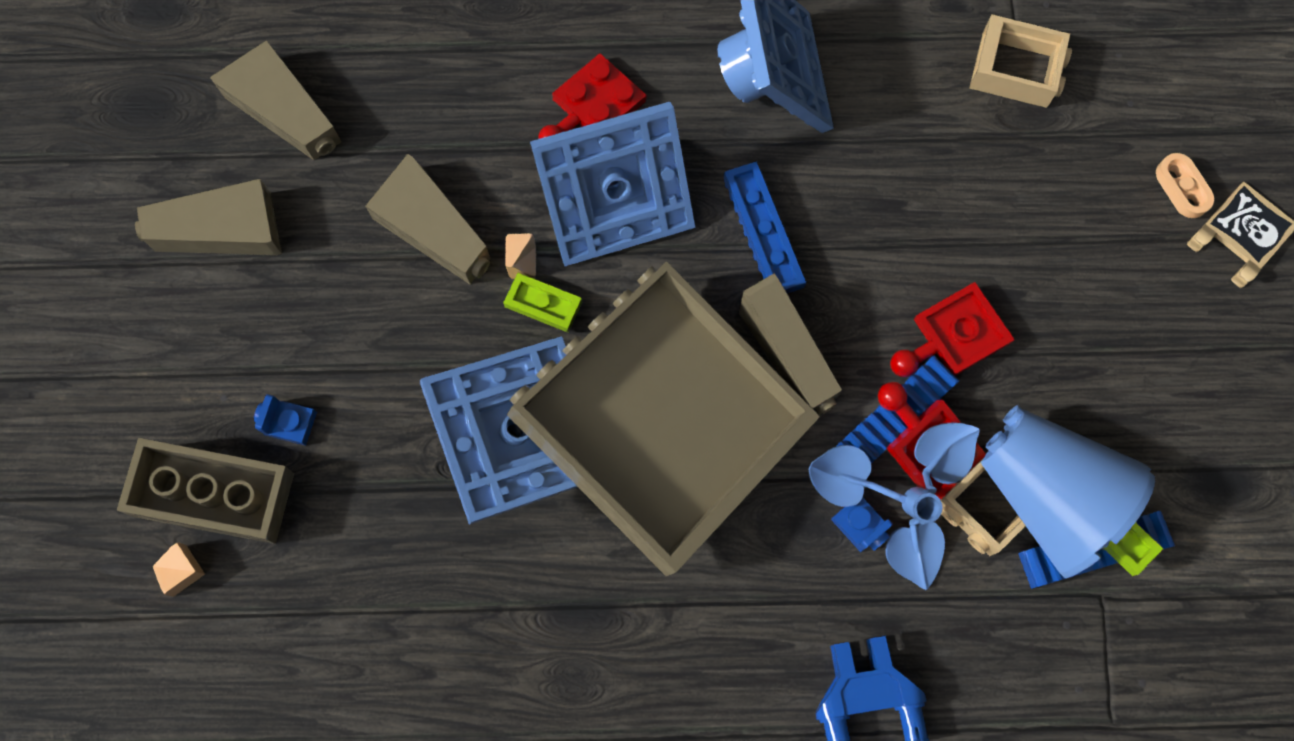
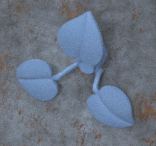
[809,422,980,590]

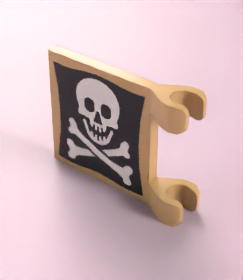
[1187,181,1294,288]

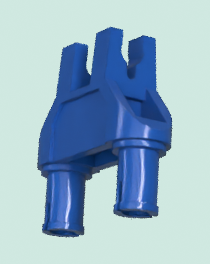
[815,636,929,741]

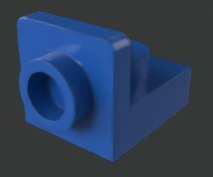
[254,394,317,446]
[831,498,893,552]

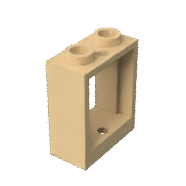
[969,14,1072,108]
[941,459,1025,556]

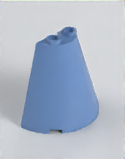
[981,405,1155,578]

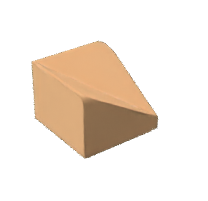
[505,234,536,279]
[153,542,205,597]

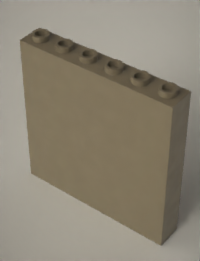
[507,261,820,576]

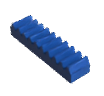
[724,161,806,294]
[836,356,959,464]
[1018,511,1175,589]

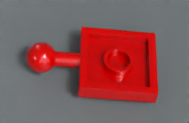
[538,53,646,139]
[890,282,1015,378]
[878,382,986,500]

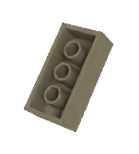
[117,438,294,544]

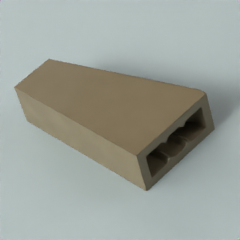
[210,41,341,160]
[366,154,490,284]
[135,179,282,255]
[739,273,842,416]

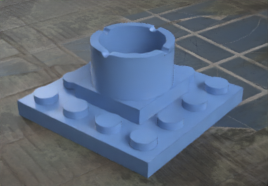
[717,0,834,133]
[530,102,695,266]
[420,336,577,525]

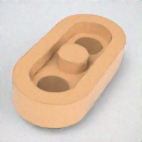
[1156,153,1214,218]

